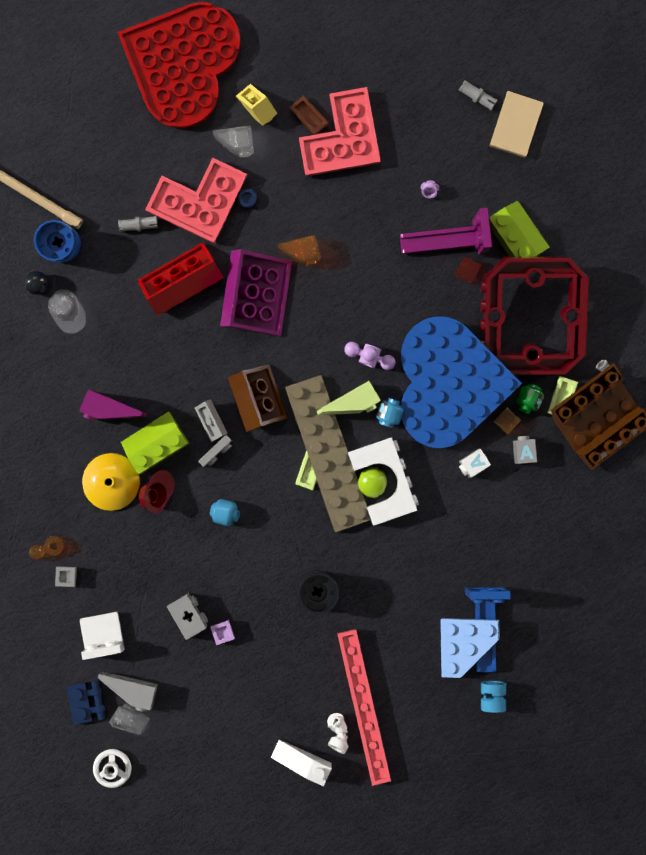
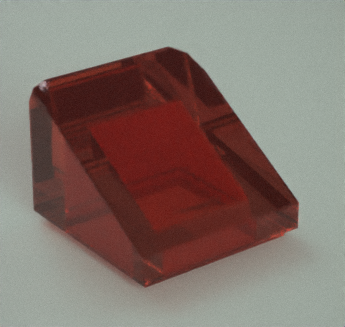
[455,257,481,284]

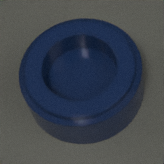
[238,188,257,209]

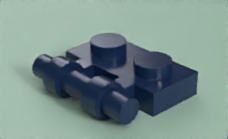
[66,680,106,725]

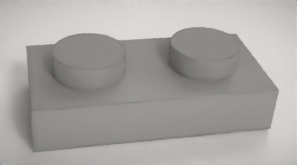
[195,399,228,442]
[198,435,233,467]

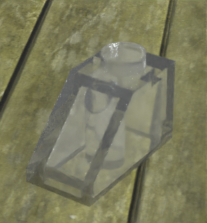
[213,126,254,157]

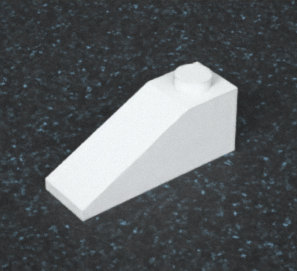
[271,739,332,786]

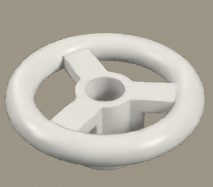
[93,749,131,788]

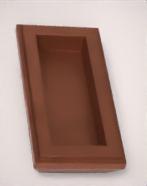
[289,95,329,135]

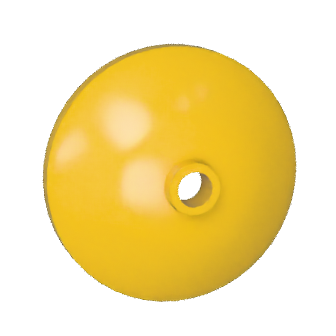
[82,453,140,511]

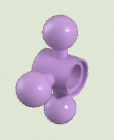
[344,342,396,370]

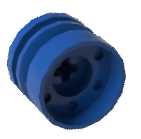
[34,220,81,264]

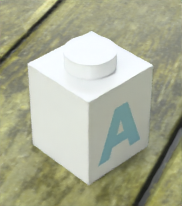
[459,449,491,477]

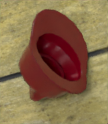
[139,470,175,514]

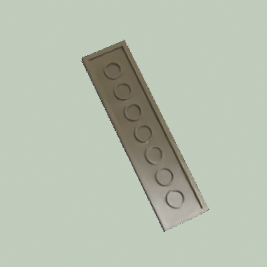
[285,375,371,532]

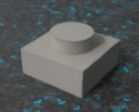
[55,566,77,587]

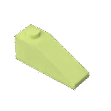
[317,381,381,415]

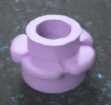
[421,180,439,198]

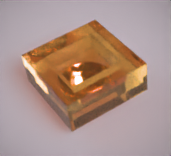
[493,407,521,435]

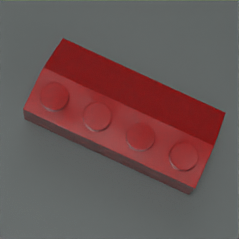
[137,243,224,316]

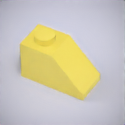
[236,84,277,126]

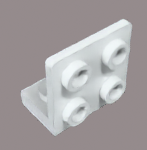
[80,612,125,660]

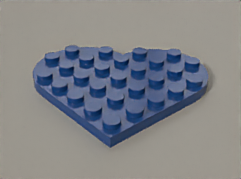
[401,316,522,448]

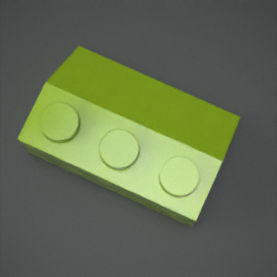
[489,201,550,257]
[121,412,190,474]

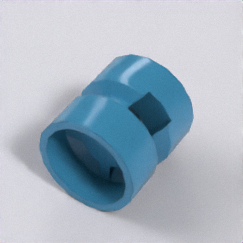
[481,681,506,713]

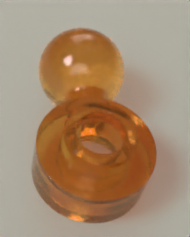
[29,536,64,560]

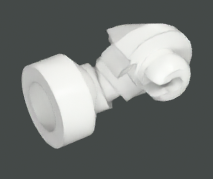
[327,713,348,754]

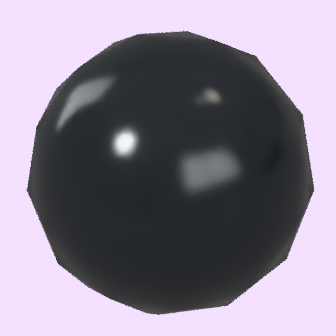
[24,271,48,295]

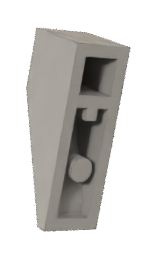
[98,671,158,712]

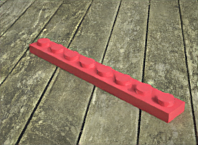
[337,629,391,786]

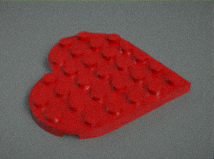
[117,2,240,129]

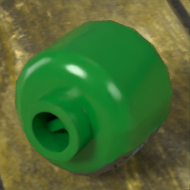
[516,384,544,414]

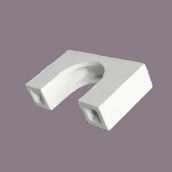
[348,437,419,526]

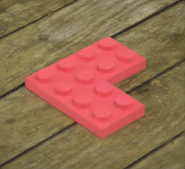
[299,87,381,177]
[145,158,247,244]

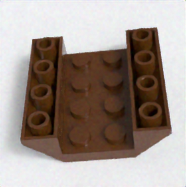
[551,363,646,470]

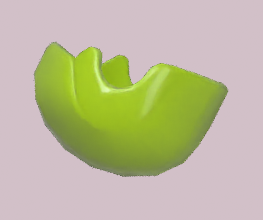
[358,467,387,498]

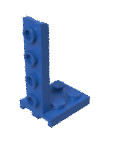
[465,587,510,672]

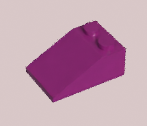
[79,390,147,422]

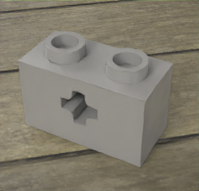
[167,593,208,640]

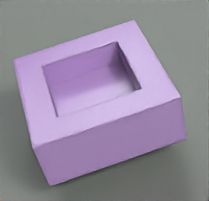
[211,620,235,645]

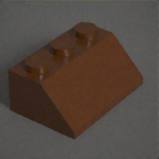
[228,364,288,432]

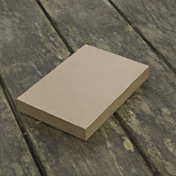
[489,91,543,158]

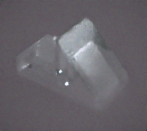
[109,703,150,735]

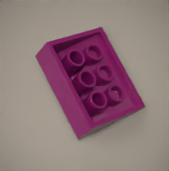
[220,249,292,336]

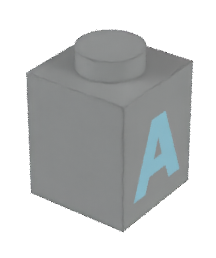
[513,436,537,464]

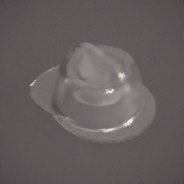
[48,290,86,333]

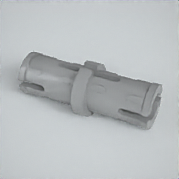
[459,80,497,110]
[118,216,158,233]

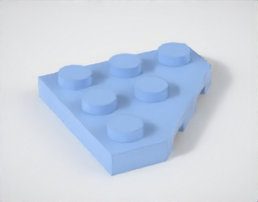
[441,618,500,678]

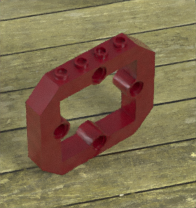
[480,257,589,375]

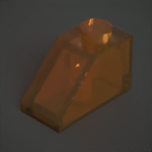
[278,235,321,266]

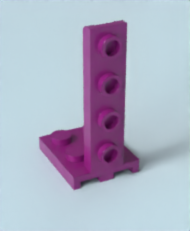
[400,208,492,255]

